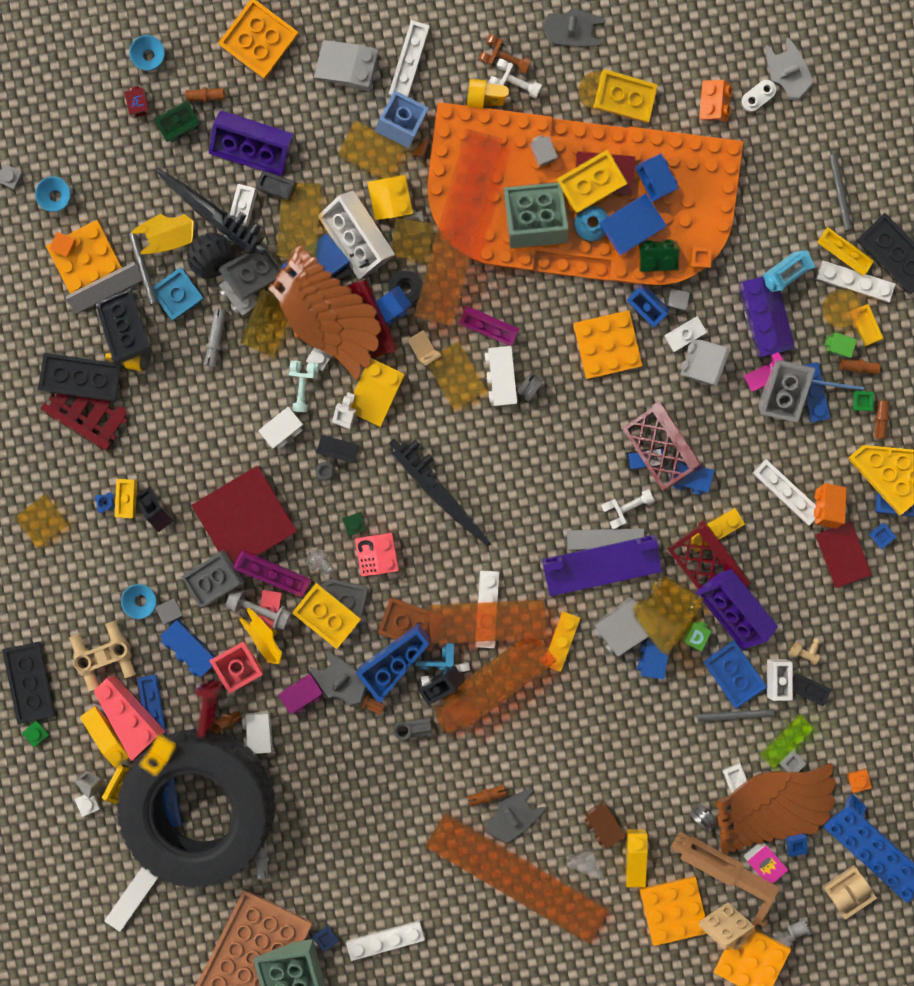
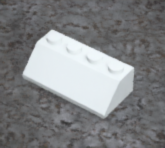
[318,190,395,280]

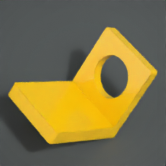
[140,735,175,775]

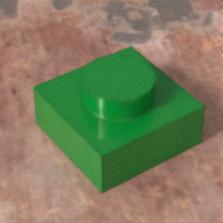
[852,391,874,411]
[22,720,50,747]

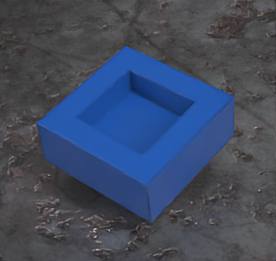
[868,522,896,549]
[786,833,808,857]

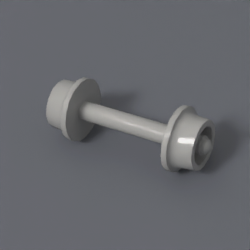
[226,589,292,631]

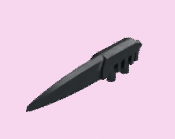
[156,167,266,255]
[389,438,491,546]

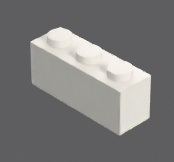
[485,346,517,406]

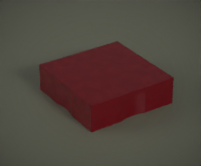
[191,466,298,564]

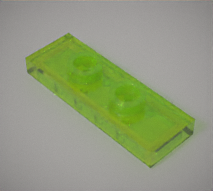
[759,714,814,769]

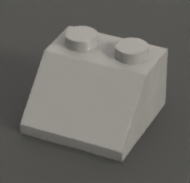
[680,339,730,386]

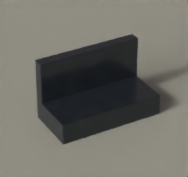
[315,434,359,463]

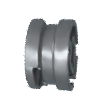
[517,371,544,401]
[689,803,718,833]

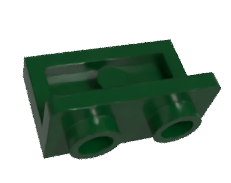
[153,100,200,142]
[638,239,679,272]

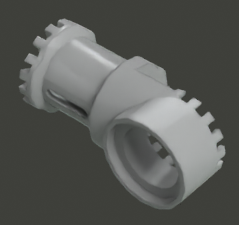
[773,918,811,946]

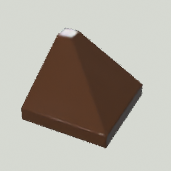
[412,137,430,160]

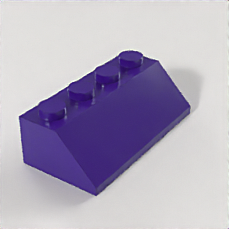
[209,110,294,177]
[739,277,795,358]
[695,569,778,650]

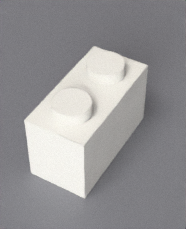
[258,407,304,449]
[767,659,792,701]
[242,712,273,754]

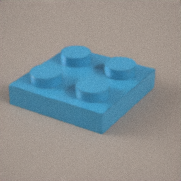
[153,267,204,321]

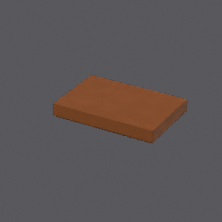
[378,597,444,652]

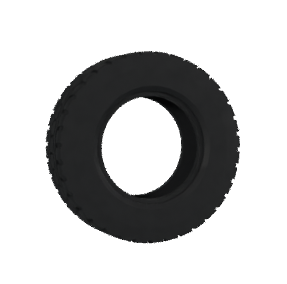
[117,729,275,888]

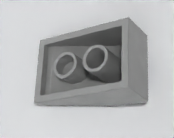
[314,40,379,92]
[758,360,815,422]

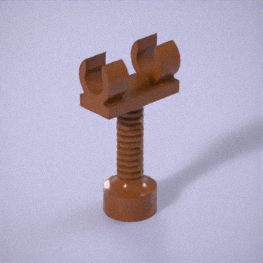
[479,34,532,74]

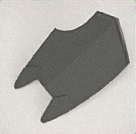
[542,8,606,46]
[310,651,367,707]
[486,788,545,843]

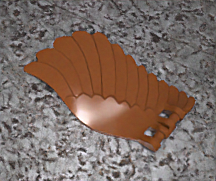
[268,246,382,380]
[715,763,836,854]

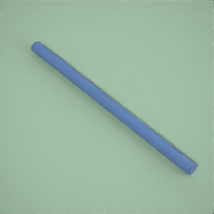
[811,380,864,391]

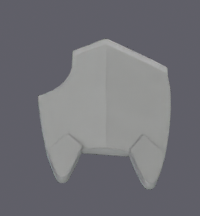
[765,38,813,101]

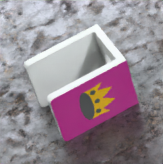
[744,842,788,884]

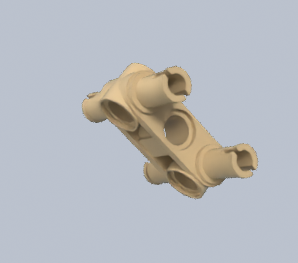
[69,620,136,692]

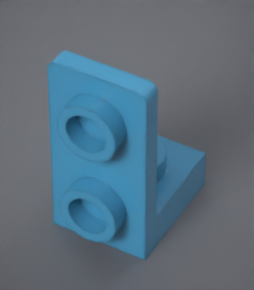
[415,642,454,670]

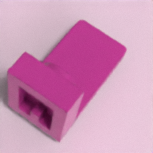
[744,352,783,392]

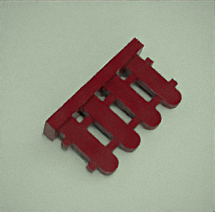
[40,394,127,453]

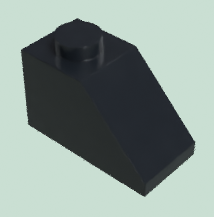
[136,486,174,532]
[418,665,465,706]

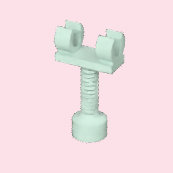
[289,360,319,412]

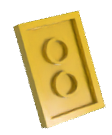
[593,69,658,123]
[557,150,627,214]
[292,583,361,649]

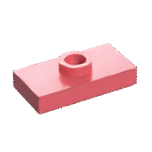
[259,590,282,629]

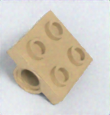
[822,865,877,920]
[699,902,755,951]

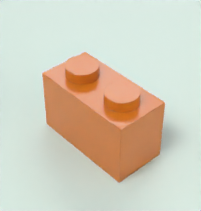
[814,483,846,529]

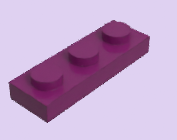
[459,306,519,347]

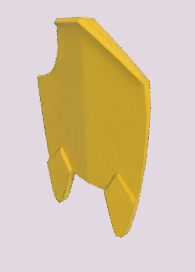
[131,214,194,255]
[239,608,282,664]

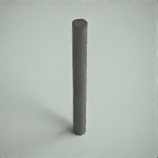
[829,154,852,231]
[129,233,158,306]
[697,709,774,722]

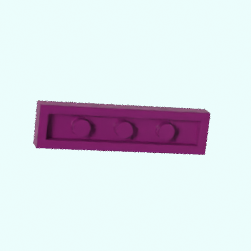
[233,550,311,597]

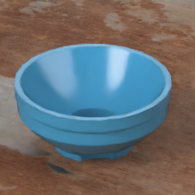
[129,35,165,71]
[35,176,71,212]
[574,206,608,242]
[121,584,157,619]

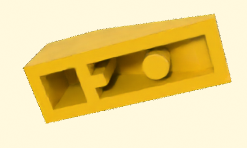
[80,705,129,767]
[626,829,648,887]

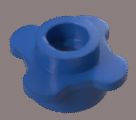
[95,492,115,513]

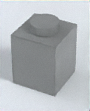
[530,135,558,168]

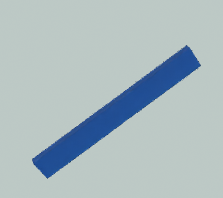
[137,674,182,827]

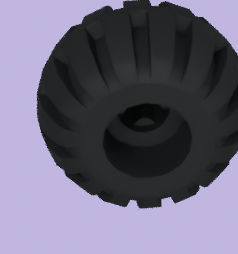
[187,232,235,279]

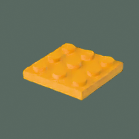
[218,0,299,80]
[46,220,122,294]
[573,310,642,379]
[639,876,706,946]
[713,929,791,986]

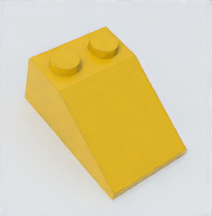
[351,358,405,427]

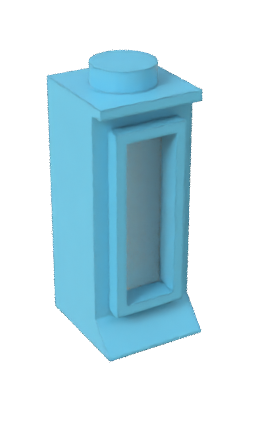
[762,250,815,292]

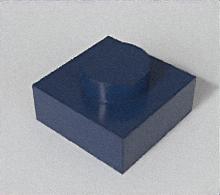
[312,924,339,953]

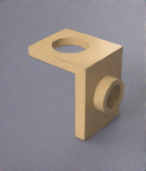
[407,330,441,366]

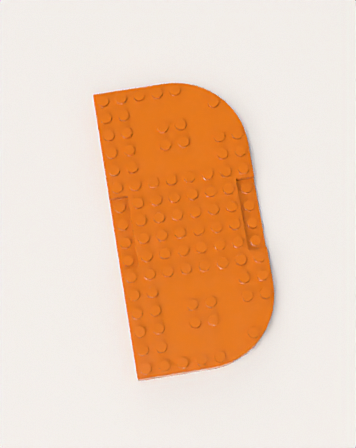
[427,102,743,287]

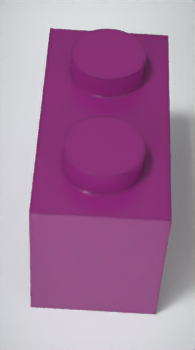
[278,673,324,714]

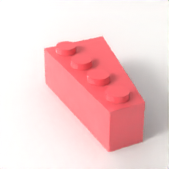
[94,675,165,761]

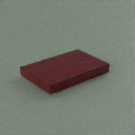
[575,151,635,196]
[814,521,872,588]

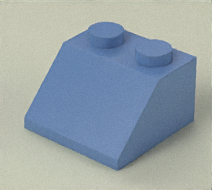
[375,90,429,148]

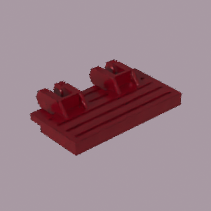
[347,278,398,359]

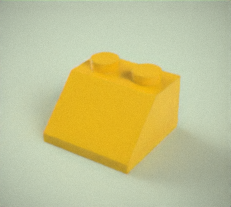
[367,174,413,220]

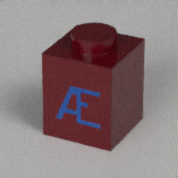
[124,86,151,118]

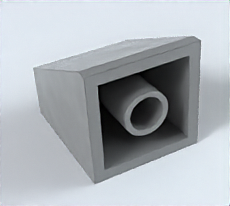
[593,597,657,656]

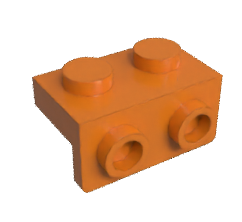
[699,80,733,122]

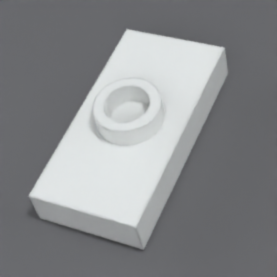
[664,316,707,352]

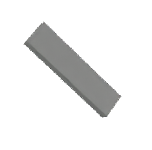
[66,262,142,314]
[567,528,644,550]

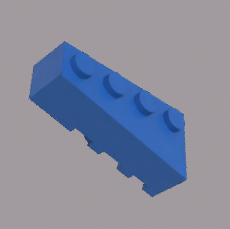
[356,623,430,703]

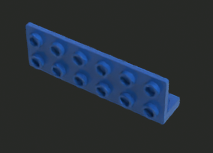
[823,794,914,903]

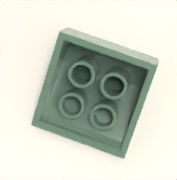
[504,182,568,249]
[253,939,326,986]

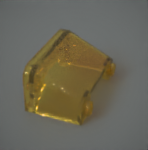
[632,576,704,655]

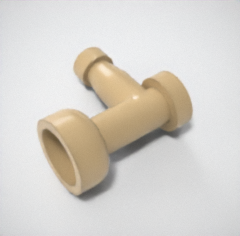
[789,638,821,665]

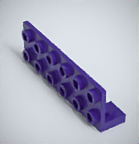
[542,535,662,596]

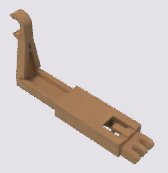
[671,832,780,933]

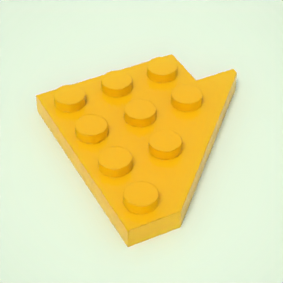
[848,445,914,516]

